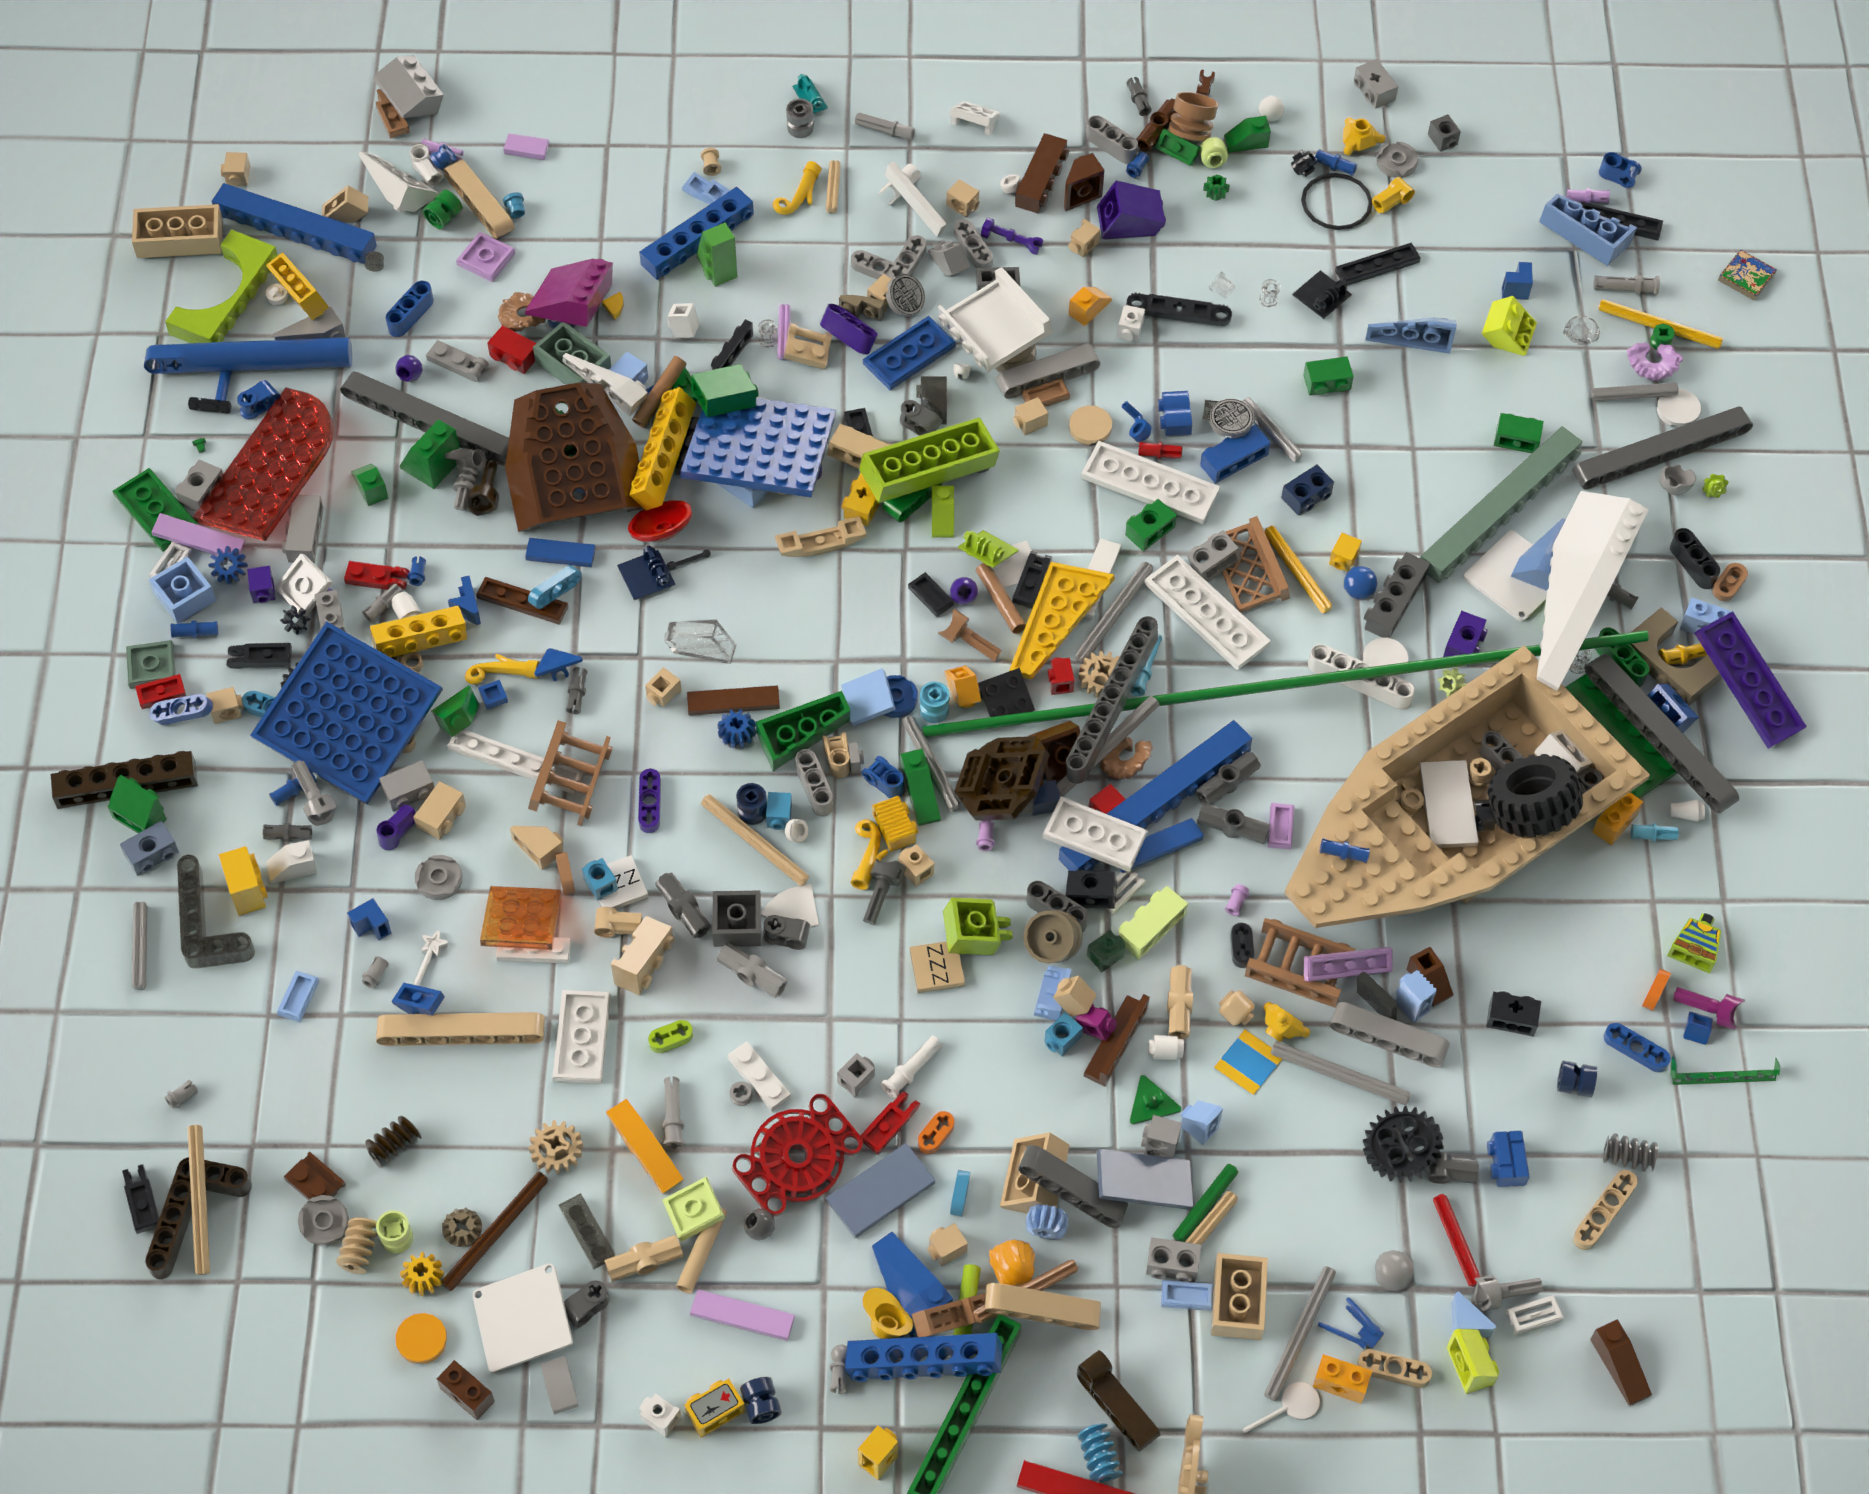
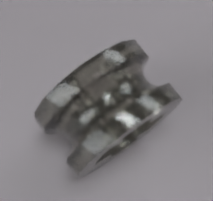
[365,251,384,272]

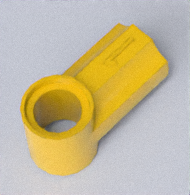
[1372,177,1415,214]

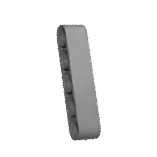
[995,344,1101,399]
[1329,1002,1450,1068]

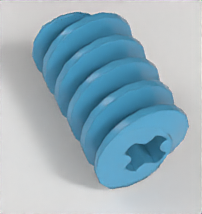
[1078,1423,1123,1482]

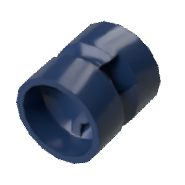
[736,783,767,825]
[1557,1060,1597,1098]
[740,1377,782,1424]

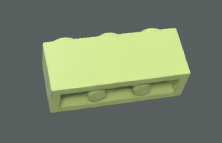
[1118,886,1188,960]

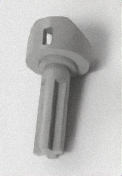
[291,760,337,826]
[1471,1276,1543,1312]

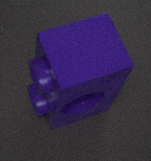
[1443,610,1488,667]

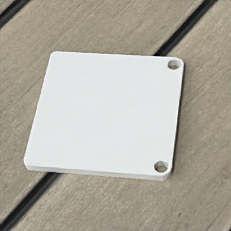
[1463,530,1547,621]
[473,1263,573,1373]

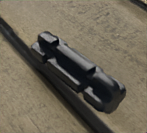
[188,397,232,414]

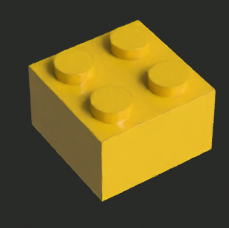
[218,846,268,916]

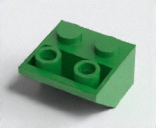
[108,775,167,833]

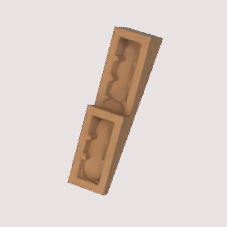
[911,1293,998,1337]

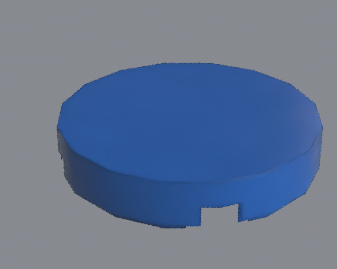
[884,675,918,718]

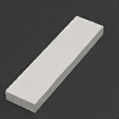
[884,161,946,237]
[1084,538,1121,619]

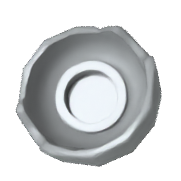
[1659,465,1696,496]
[1375,1250,1413,1292]

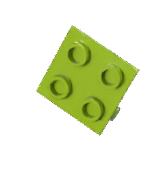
[958,530,1019,568]

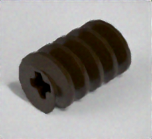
[365,1116,422,1168]

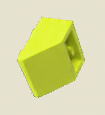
[1481,296,1537,356]

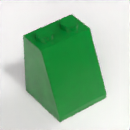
[400,419,460,489]

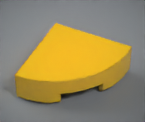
[602,292,624,320]

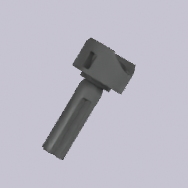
[863,858,906,925]

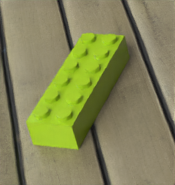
[859,417,1000,503]

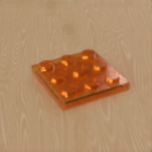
[480,886,562,950]

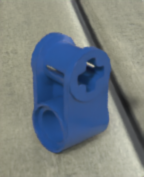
[1599,152,1642,188]
[237,380,281,420]
[861,756,904,798]

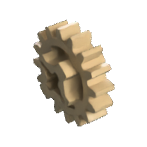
[1079,651,1120,698]
[529,1120,583,1174]

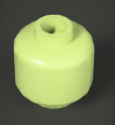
[1199,137,1228,168]

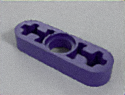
[638,768,661,833]

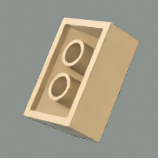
[1000,1132,1070,1213]

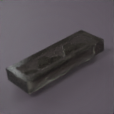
[559,1193,615,1270]

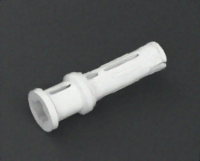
[881,1036,943,1099]

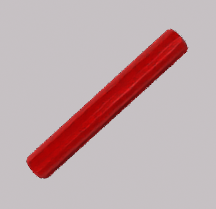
[1433,1194,1481,1287]

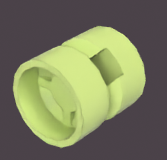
[376,1210,413,1254]

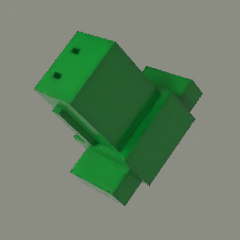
[192,438,206,453]

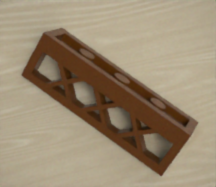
[1083,994,1150,1087]

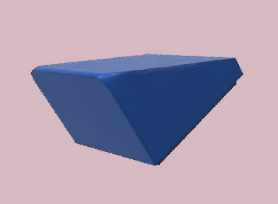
[1683,1012,1713,1045]

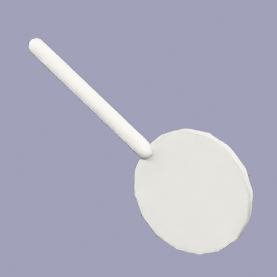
[1242,1382,1320,1433]

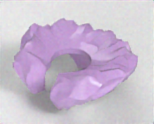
[1627,342,1683,381]

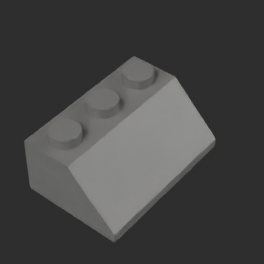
[373,55,444,118]

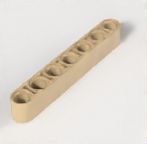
[376,1012,545,1046]

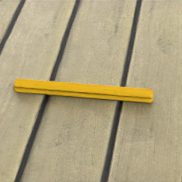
[1598,299,1723,349]

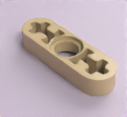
[1357,1349,1432,1388]

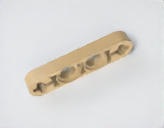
[1573,1170,1637,1250]

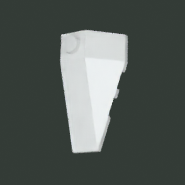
[359,151,439,213]
[562,353,648,416]

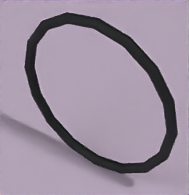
[1301,173,1372,230]

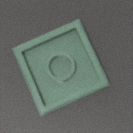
[126,640,175,689]

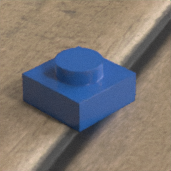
[478,680,508,710]

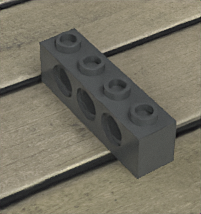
[1364,552,1430,638]

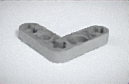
[851,235,926,280]

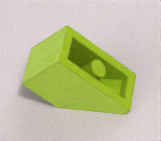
[932,486,954,538]

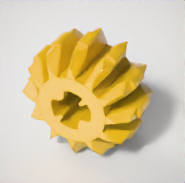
[400,1251,444,1297]

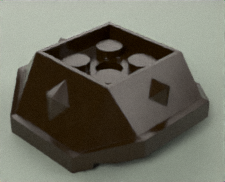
[954,736,1050,821]

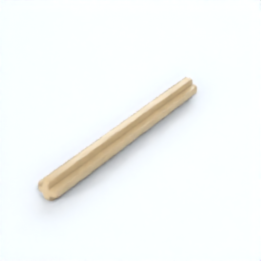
[701,794,809,886]
[188,1125,210,1275]

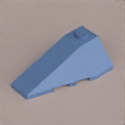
[1365,317,1457,354]
[1511,518,1566,591]

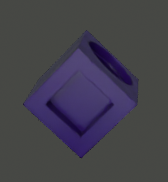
[247,566,276,603]

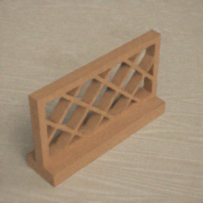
[1208,516,1290,612]

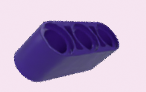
[820,303,878,355]

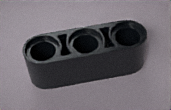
[1670,528,1720,589]

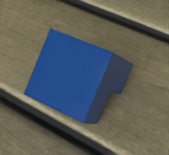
[1502,262,1533,300]
[347,898,392,940]

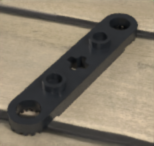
[1126,292,1232,326]

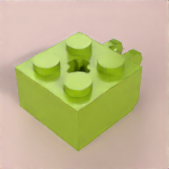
[943,897,1013,955]

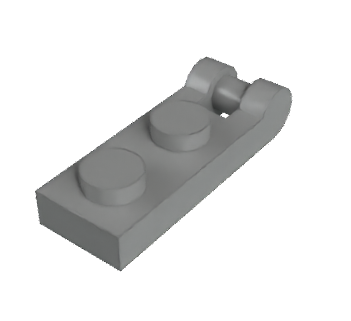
[426,340,489,382]

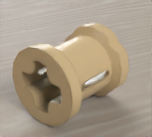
[701,148,721,176]
[1468,758,1491,787]

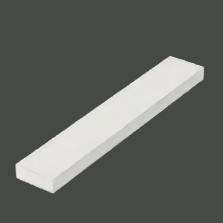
[447,730,584,794]

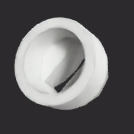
[953,363,971,380]

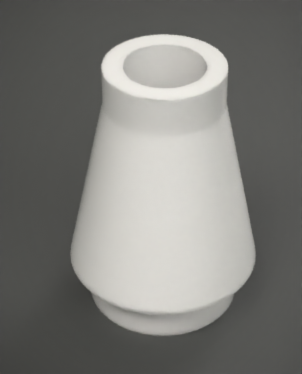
[1671,799,1705,822]

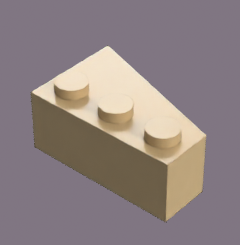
[611,916,674,996]

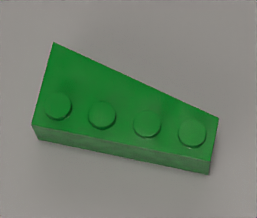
[756,691,851,771]

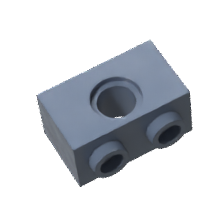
[120,821,179,876]

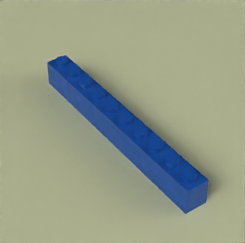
[1058,720,1252,871]

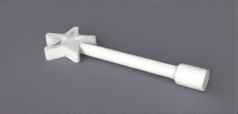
[413,930,448,986]

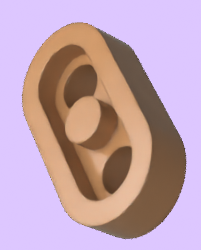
[1712,563,1748,601]

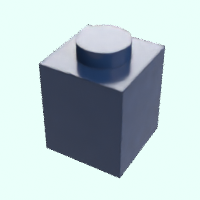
[1032,780,1060,816]

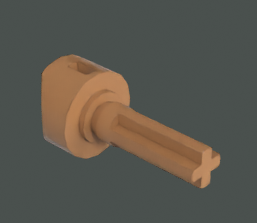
[938,609,1002,662]

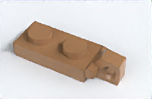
[376,89,410,138]

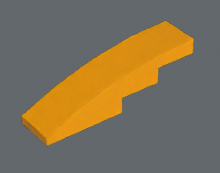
[605,1098,684,1194]

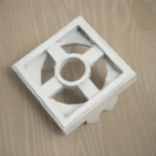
[950,101,1000,136]

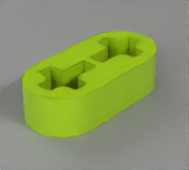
[648,1020,693,1053]

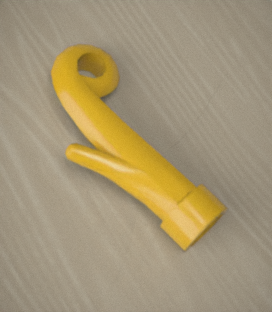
[772,161,822,215]
[465,654,540,685]
[850,819,889,890]

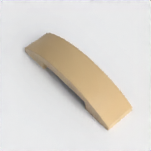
[775,516,866,557]

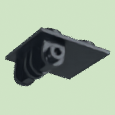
[1292,270,1352,319]
[978,668,1035,717]

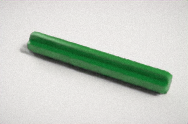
[1172,1164,1239,1242]

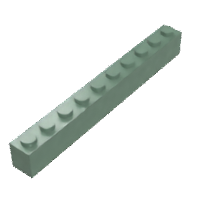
[1420,426,1582,583]

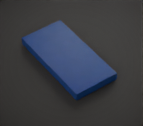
[863,316,956,390]

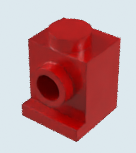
[1048,657,1075,695]

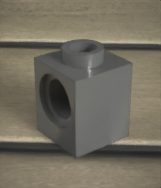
[1428,114,1461,152]

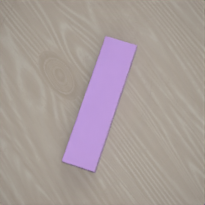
[152,513,245,556]
[1304,947,1392,982]
[690,1290,795,1341]

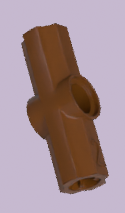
[1136,98,1177,153]

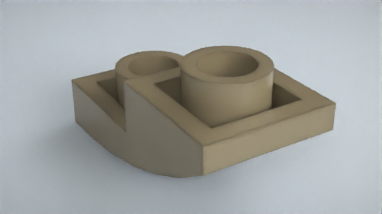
[839,295,884,321]

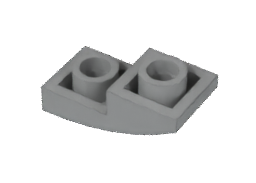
[541,1356,579,1415]

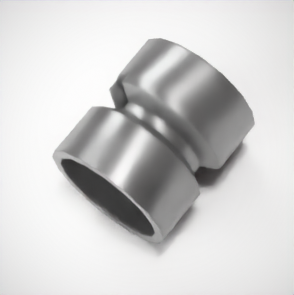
[786,99,814,138]

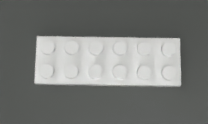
[1081,441,1220,524]
[1144,555,1271,671]

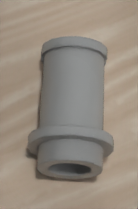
[362,956,389,988]
[165,1080,198,1109]

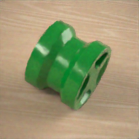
[1650,324,1675,350]

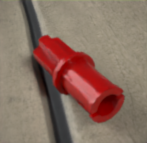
[1138,442,1183,459]

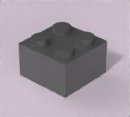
[712,890,761,947]

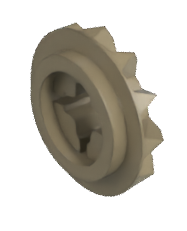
[442,1207,482,1247]

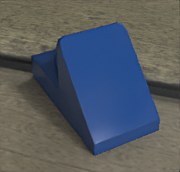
[448,576,481,625]
[391,983,445,1016]

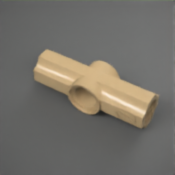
[1167,965,1193,1039]
[604,1235,683,1282]

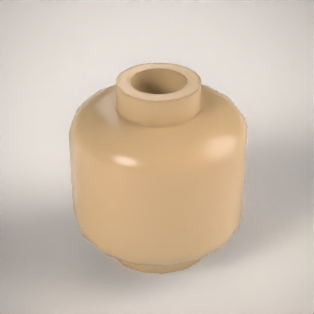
[1218,990,1255,1026]

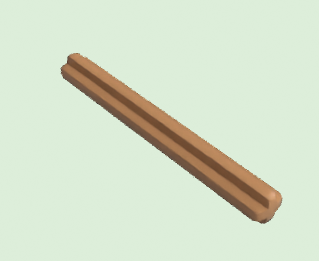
[973,1260,1078,1324]

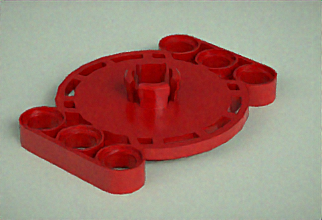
[732,1094,863,1217]

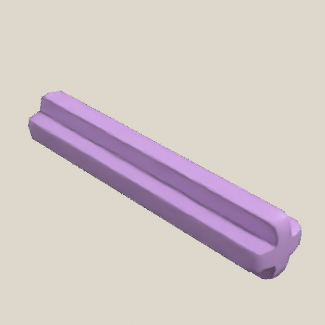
[778,304,791,360]

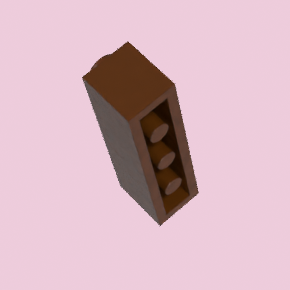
[1015,133,1069,214]

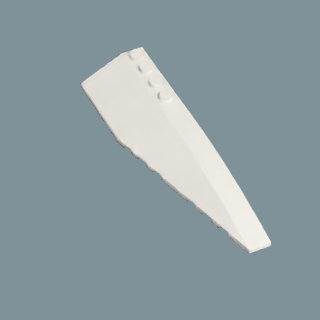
[1537,491,1649,691]

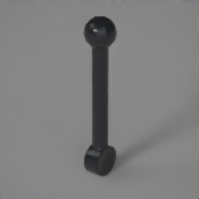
[666,549,711,570]

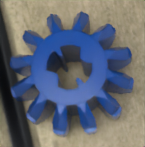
[208,546,248,585]
[717,709,756,749]

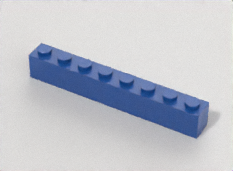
[211,183,377,265]

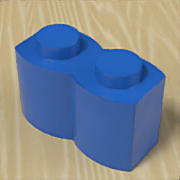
[1158,391,1192,436]

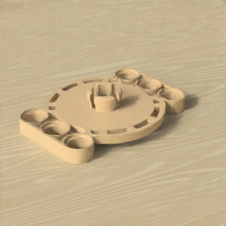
[1177,1414,1208,1494]

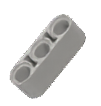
[1086,115,1138,164]
[795,749,833,816]

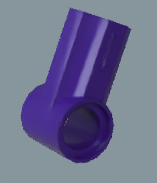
[376,805,416,850]

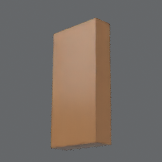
[1022,378,1070,407]

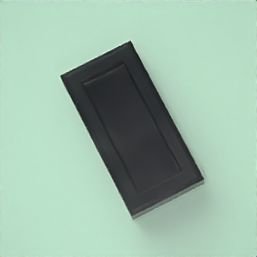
[908,572,954,617]

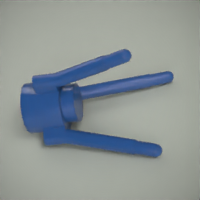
[1318,1297,1384,1349]

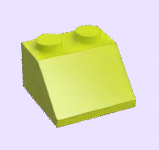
[1446,1329,1499,1394]

